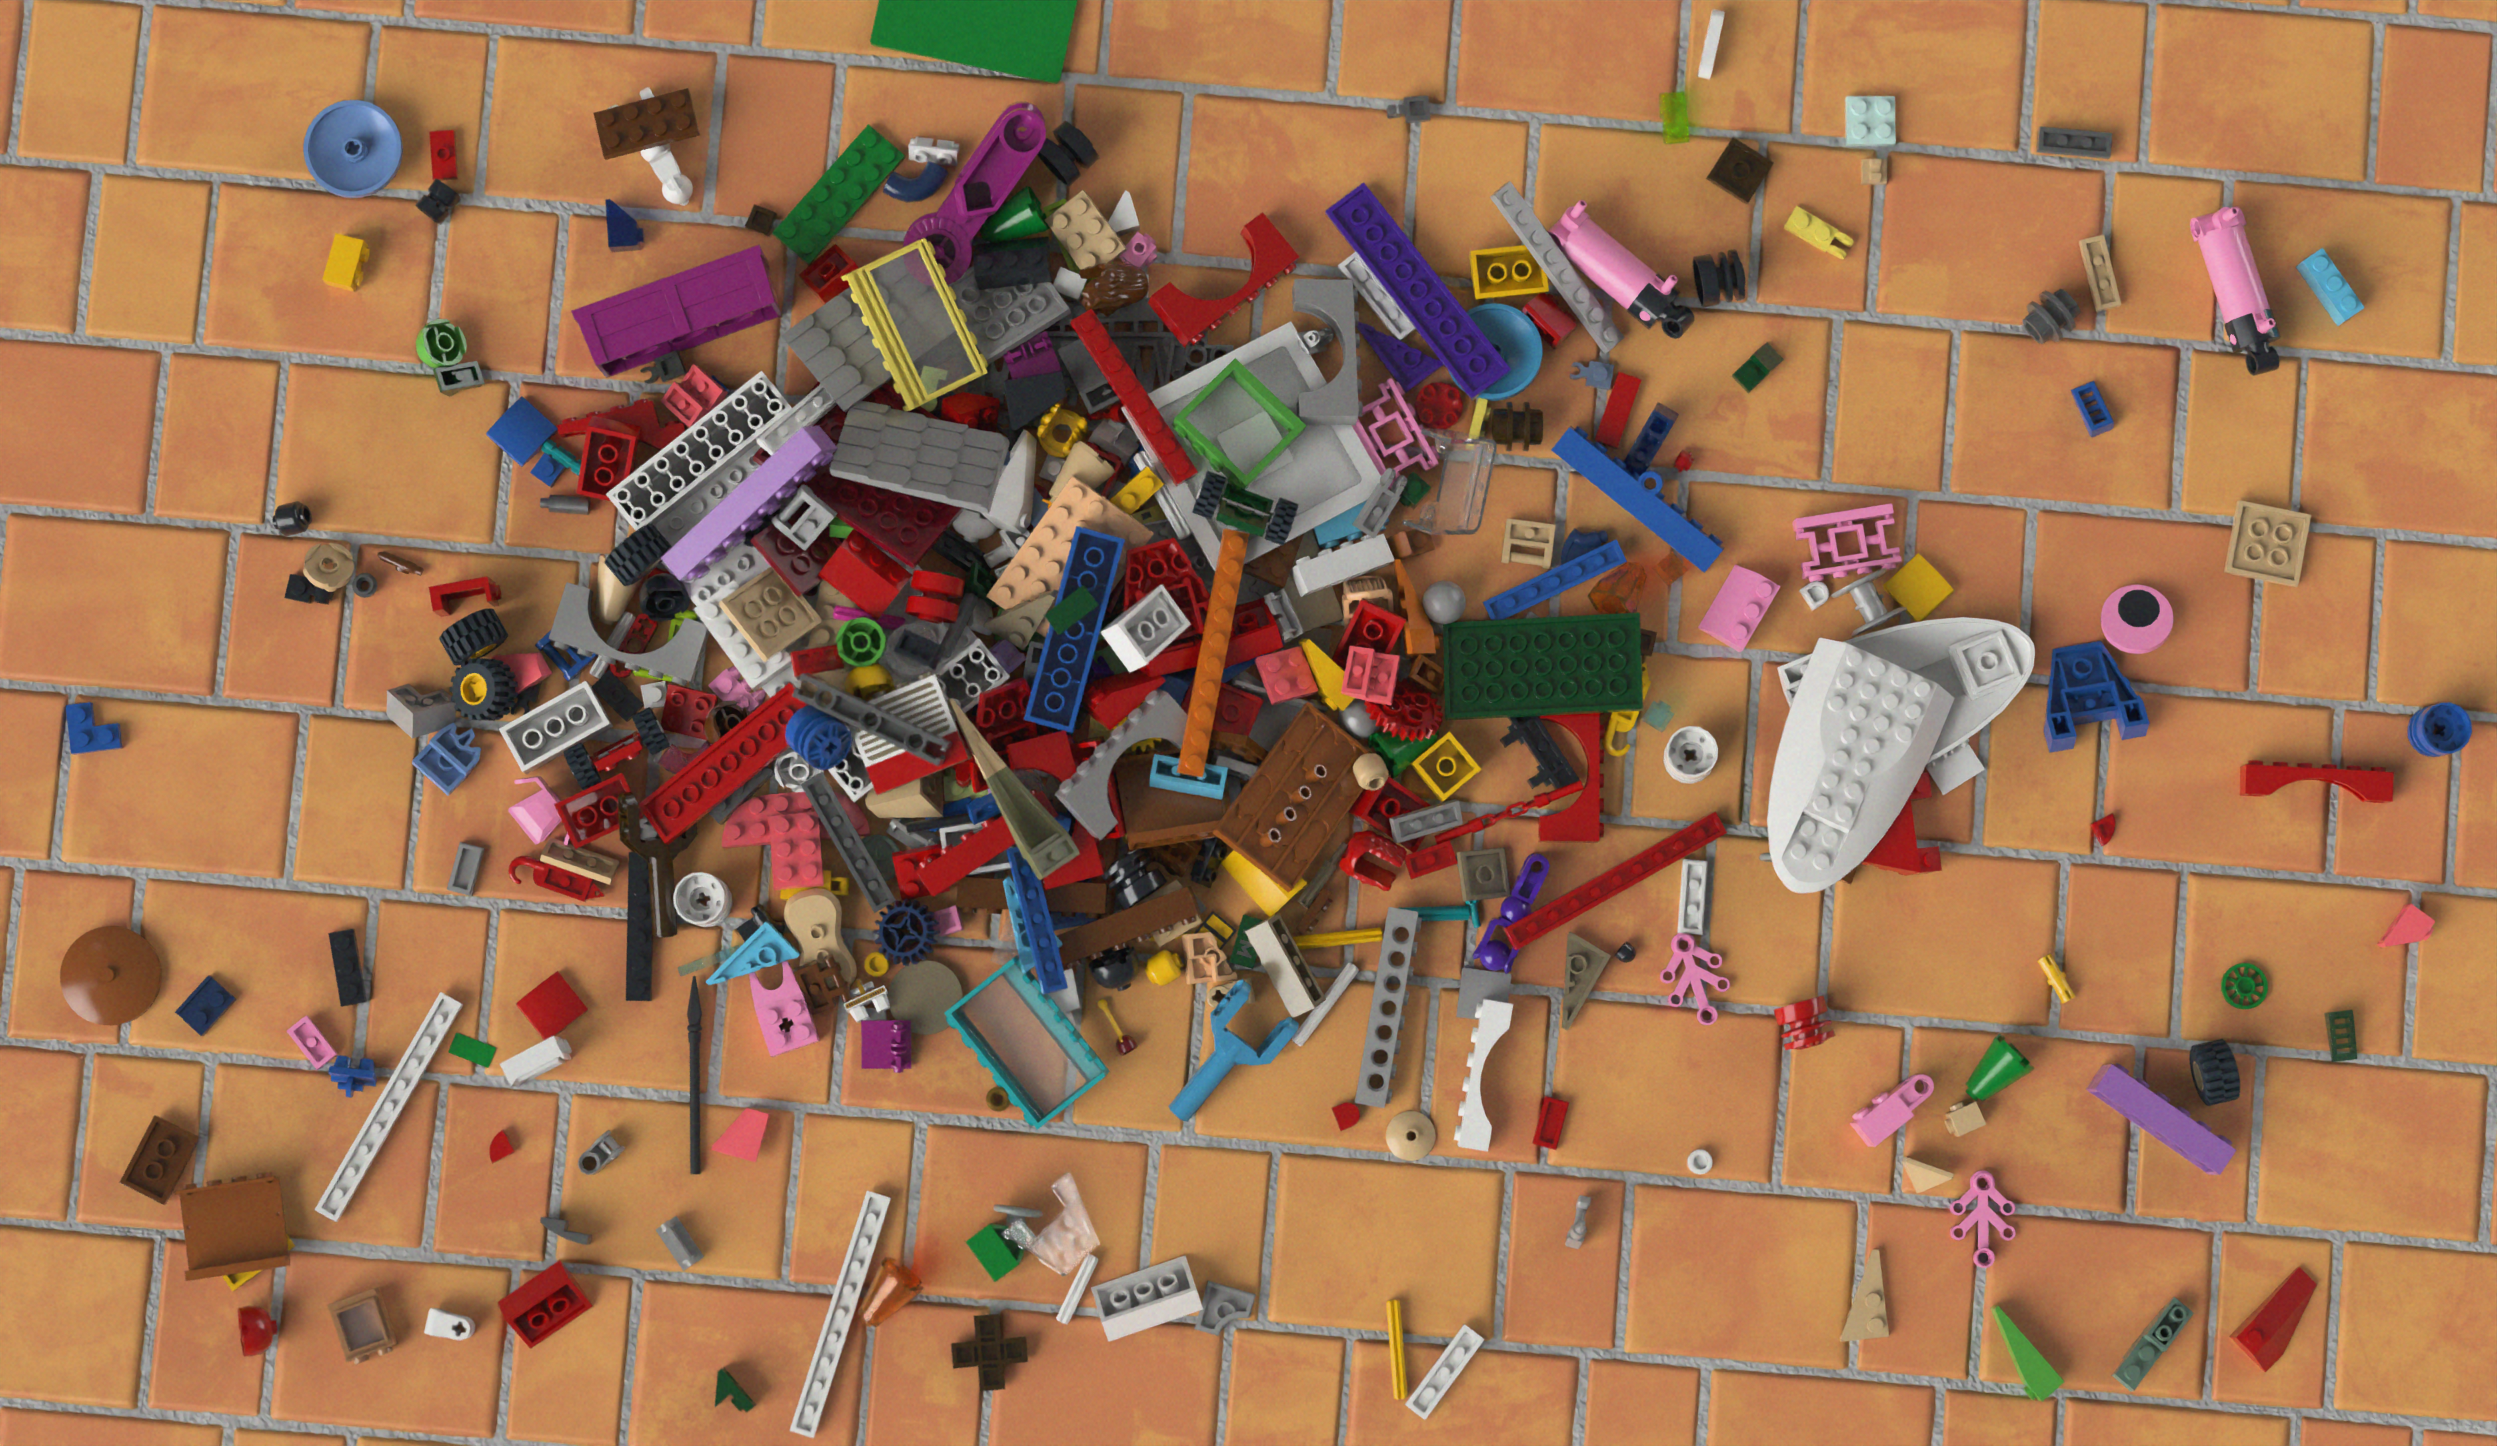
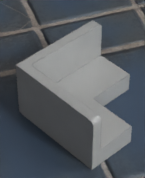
[386,684,456,739]

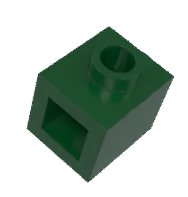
[1398,472,1431,509]

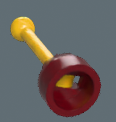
[1098,999,1138,1056]

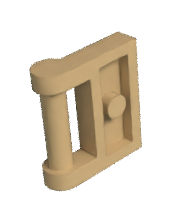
[1501,518,1556,569]

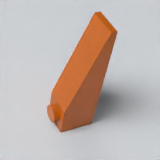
[1394,559,1440,659]

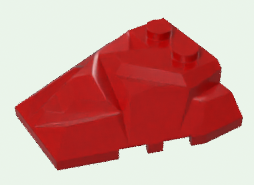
[1124,538,1211,641]
[970,678,1053,793]

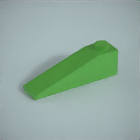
[1990,1305,2064,1402]

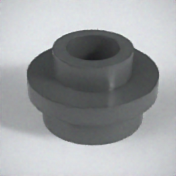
[352,573,378,598]

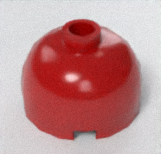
[238,1306,278,1357]

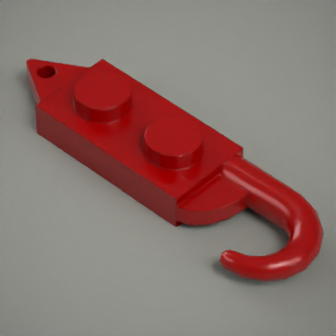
[508,856,605,902]

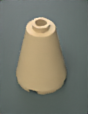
[1049,441,1115,503]
[595,554,645,625]

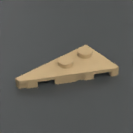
[1840,1249,1889,1342]

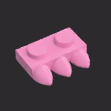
[708,666,766,714]

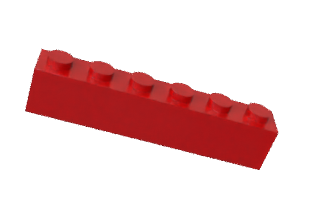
[917,789,1058,897]

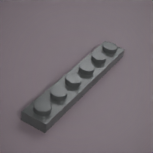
[800,772,896,913]

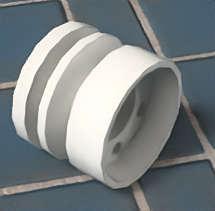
[1663,726,1718,784]
[673,872,732,927]

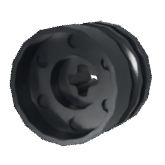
[1693,249,1745,307]
[1101,848,1167,910]

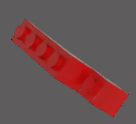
[557,399,687,451]

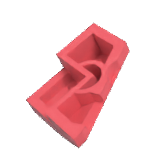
[491,652,552,694]
[711,1108,771,1162]

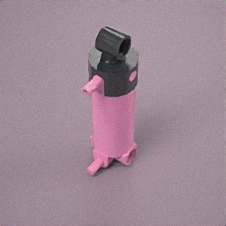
[1547,200,1695,339]
[2190,207,2281,376]

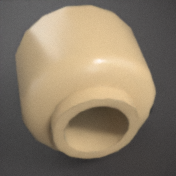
[1353,753,1388,790]

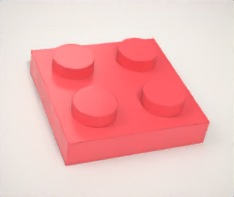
[1255,646,1318,705]

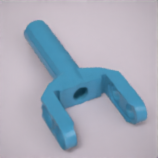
[1168,979,1299,1122]

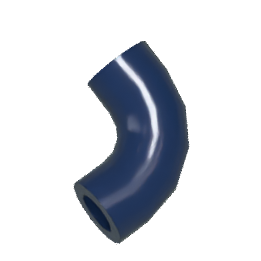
[883,161,949,203]

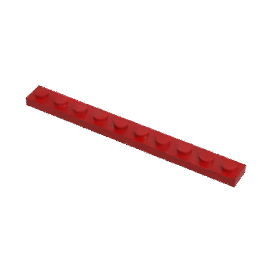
[1503,811,1727,950]

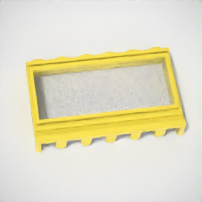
[841,238,988,411]

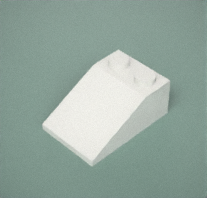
[1101,584,1191,672]

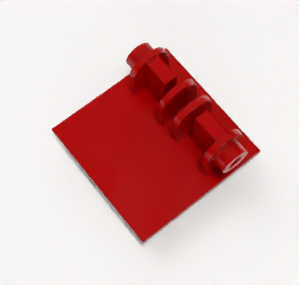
[661,683,718,741]

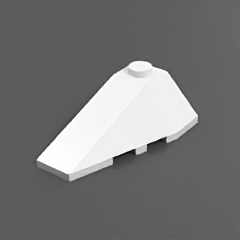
[981,430,1037,535]

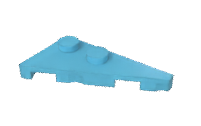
[1003,876,1063,974]
[705,920,801,985]

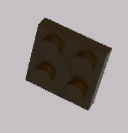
[1706,137,1774,205]

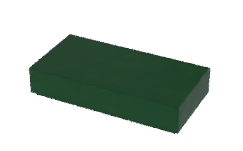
[1044,585,1098,635]

